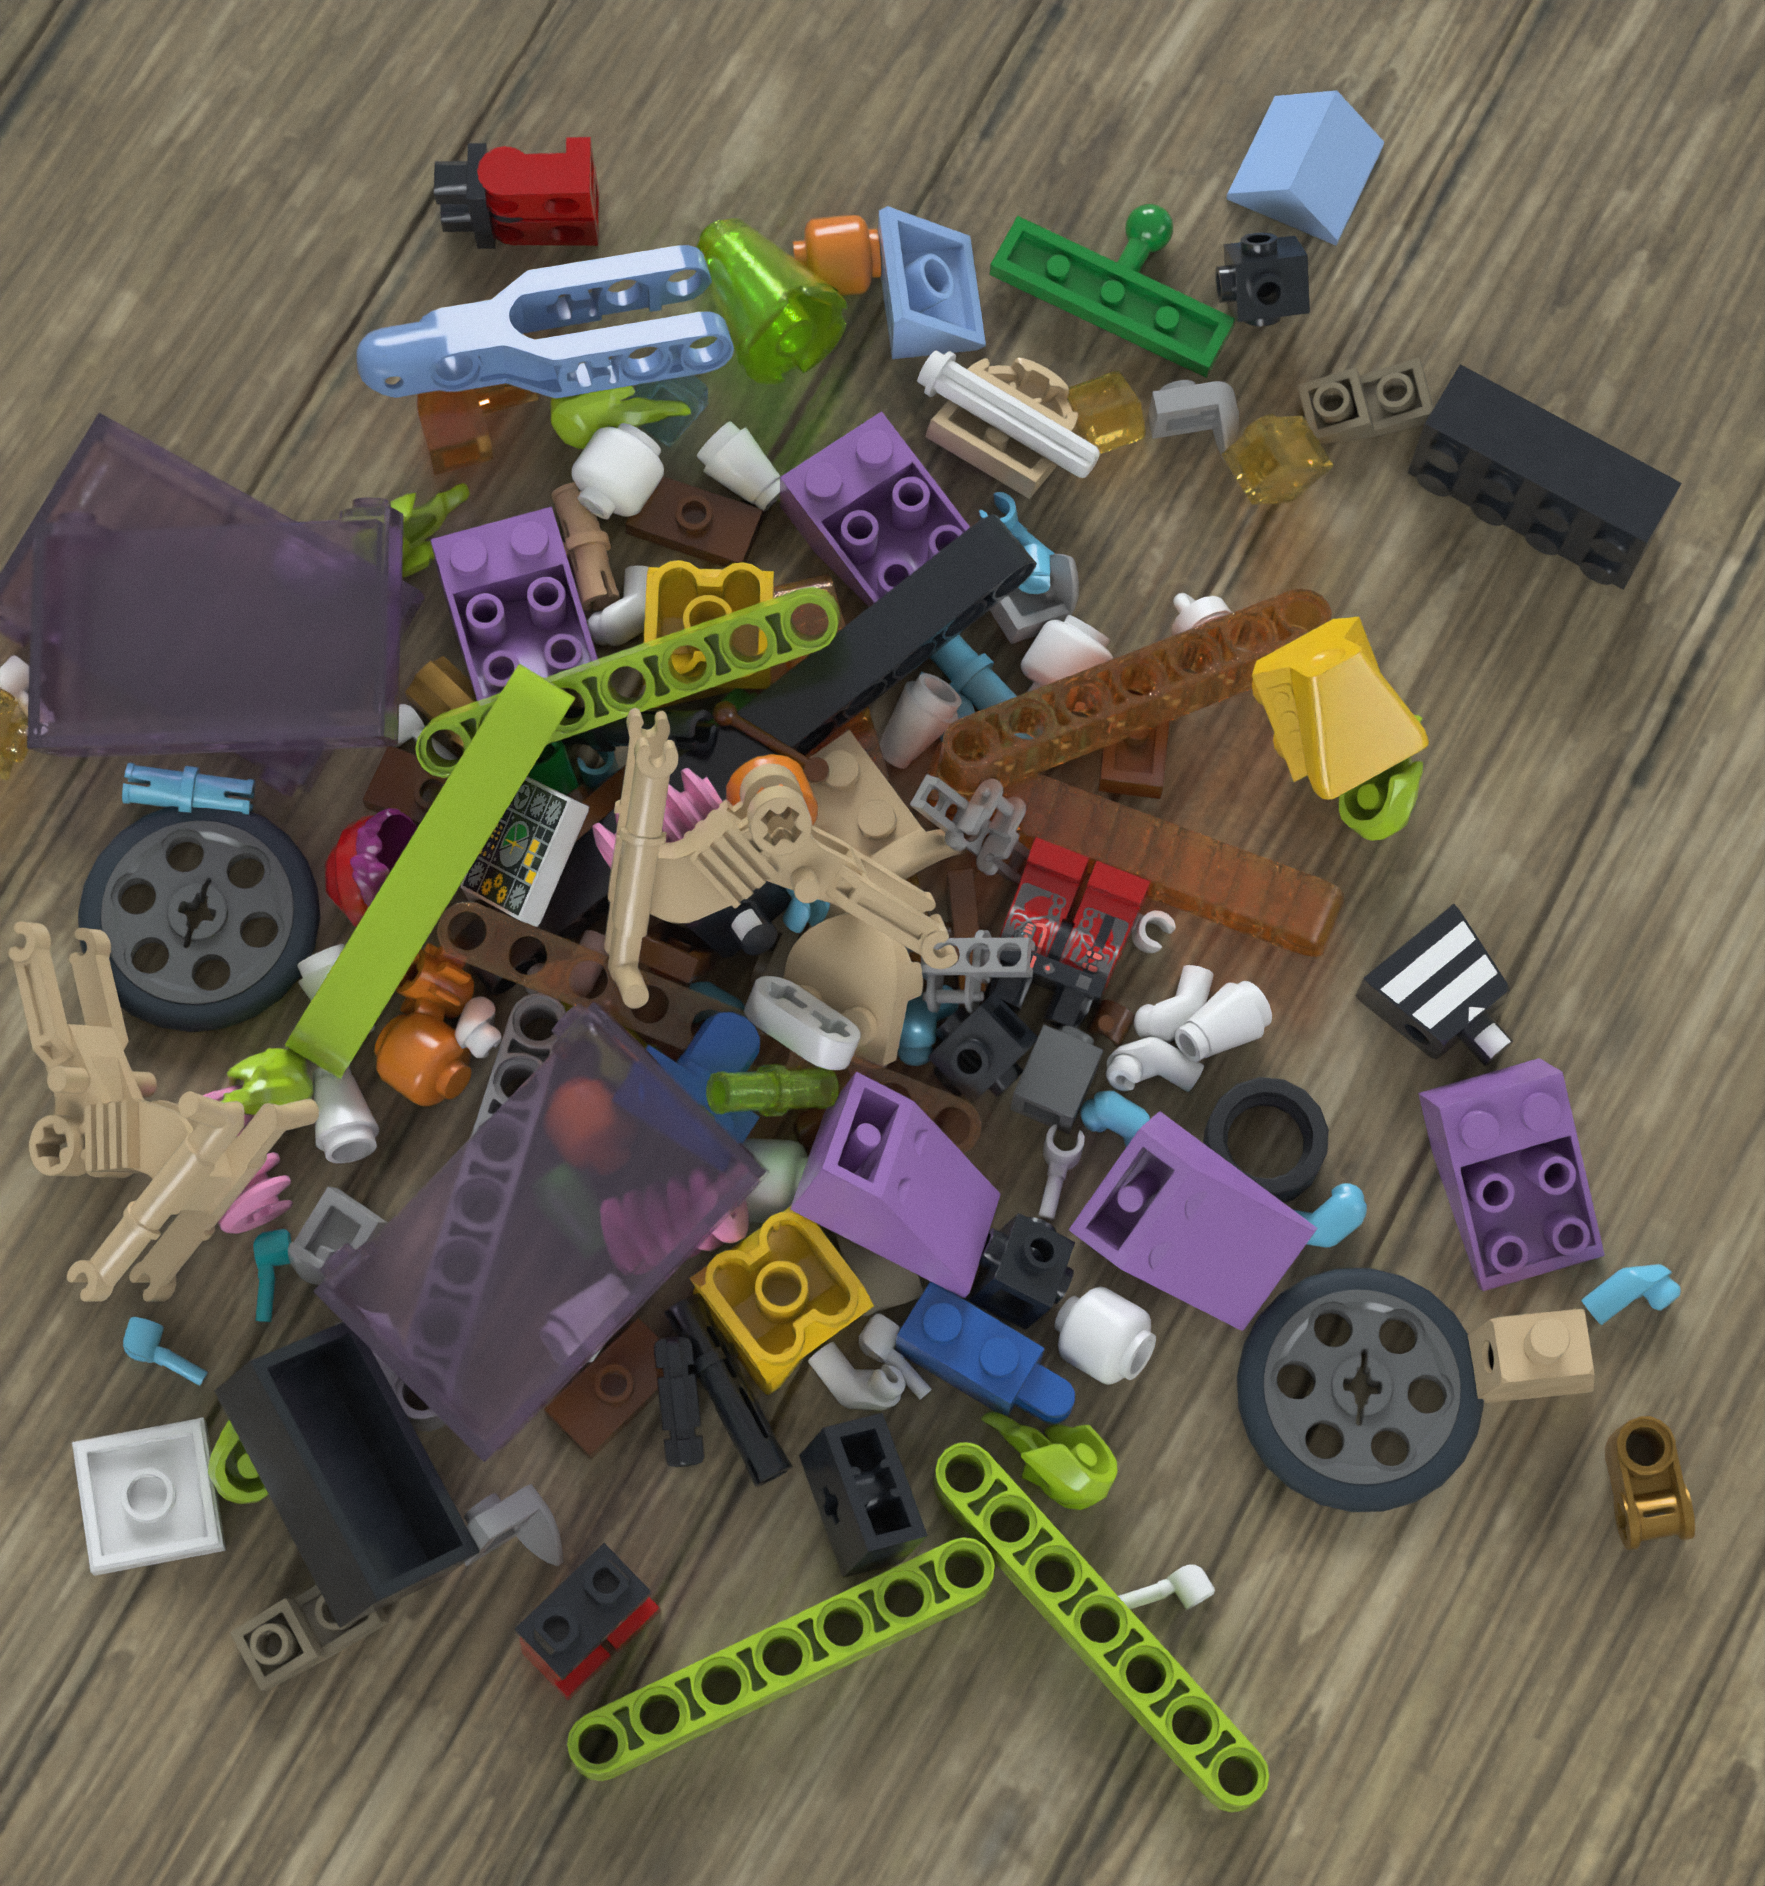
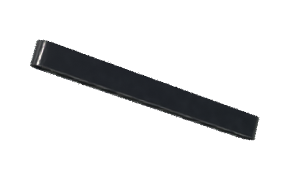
[453,514,1037,995]

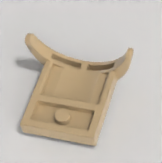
[803,730,967,930]

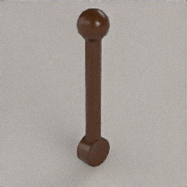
[712,701,830,784]

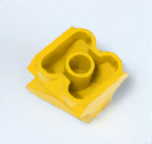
[643,560,774,708]
[1252,617,1429,800]
[689,1206,874,1395]

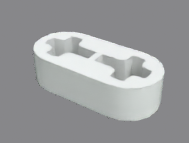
[744,976,861,1070]

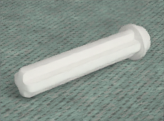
[917,350,1100,478]

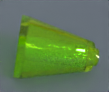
[696,218,848,385]

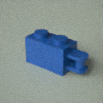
[895,1281,1075,1425]

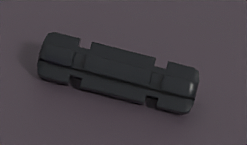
[653,1336,705,1467]

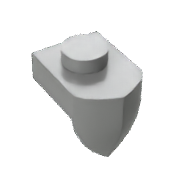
[1148,380,1239,462]
[990,554,1079,644]
[288,1187,388,1286]
[464,1484,564,1566]

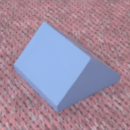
[1226,90,1384,246]
[878,206,986,359]

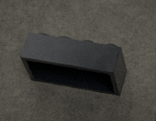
[1408,364,1682,590]
[214,1317,480,1628]

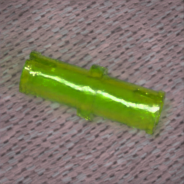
[706,1064,839,1117]

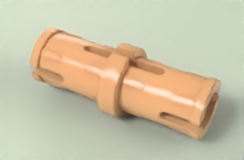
[551,482,620,611]

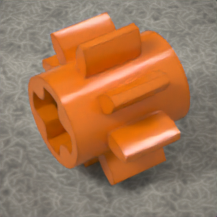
[396,943,474,1021]

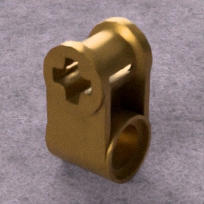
[1605,1416,1695,1550]

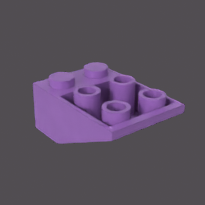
[779,411,970,607]
[430,507,598,701]
[1418,1058,1605,1291]
[790,1071,1001,1298]
[1069,1111,1318,1331]

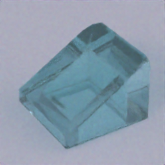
[629,375,709,448]

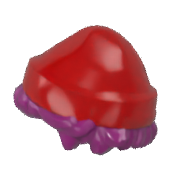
[324,808,418,927]

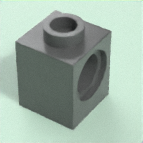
[1010,1025,1103,1134]

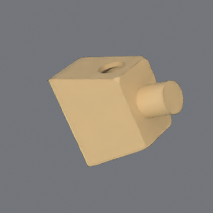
[1467,1309,1595,1403]

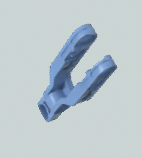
[356,245,734,399]

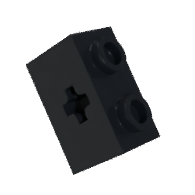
[799,1413,928,1578]

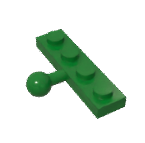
[989,204,1236,378]

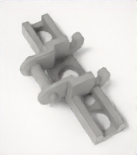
[910,774,1030,884]
[905,930,1035,1013]

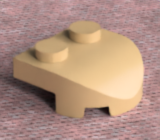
[925,358,1078,499]
[783,912,923,1066]

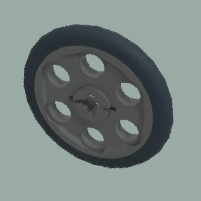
[78,806,321,1032]
[1237,1268,1484,1512]

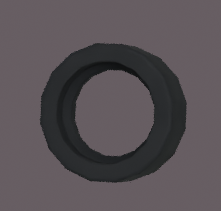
[1203,1077,1329,1203]

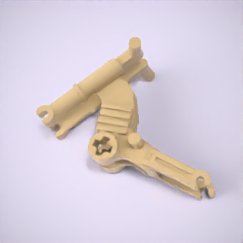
[604,708,958,1008]
[8,921,319,1302]

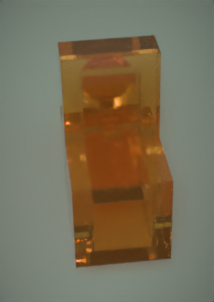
[417,383,539,475]

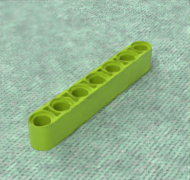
[415,587,840,778]
[285,663,575,1079]
[933,1442,1270,1813]
[567,1537,995,1781]

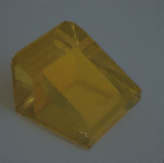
[1067,370,1146,454]

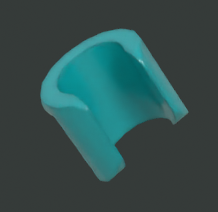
[253,1229,292,1322]

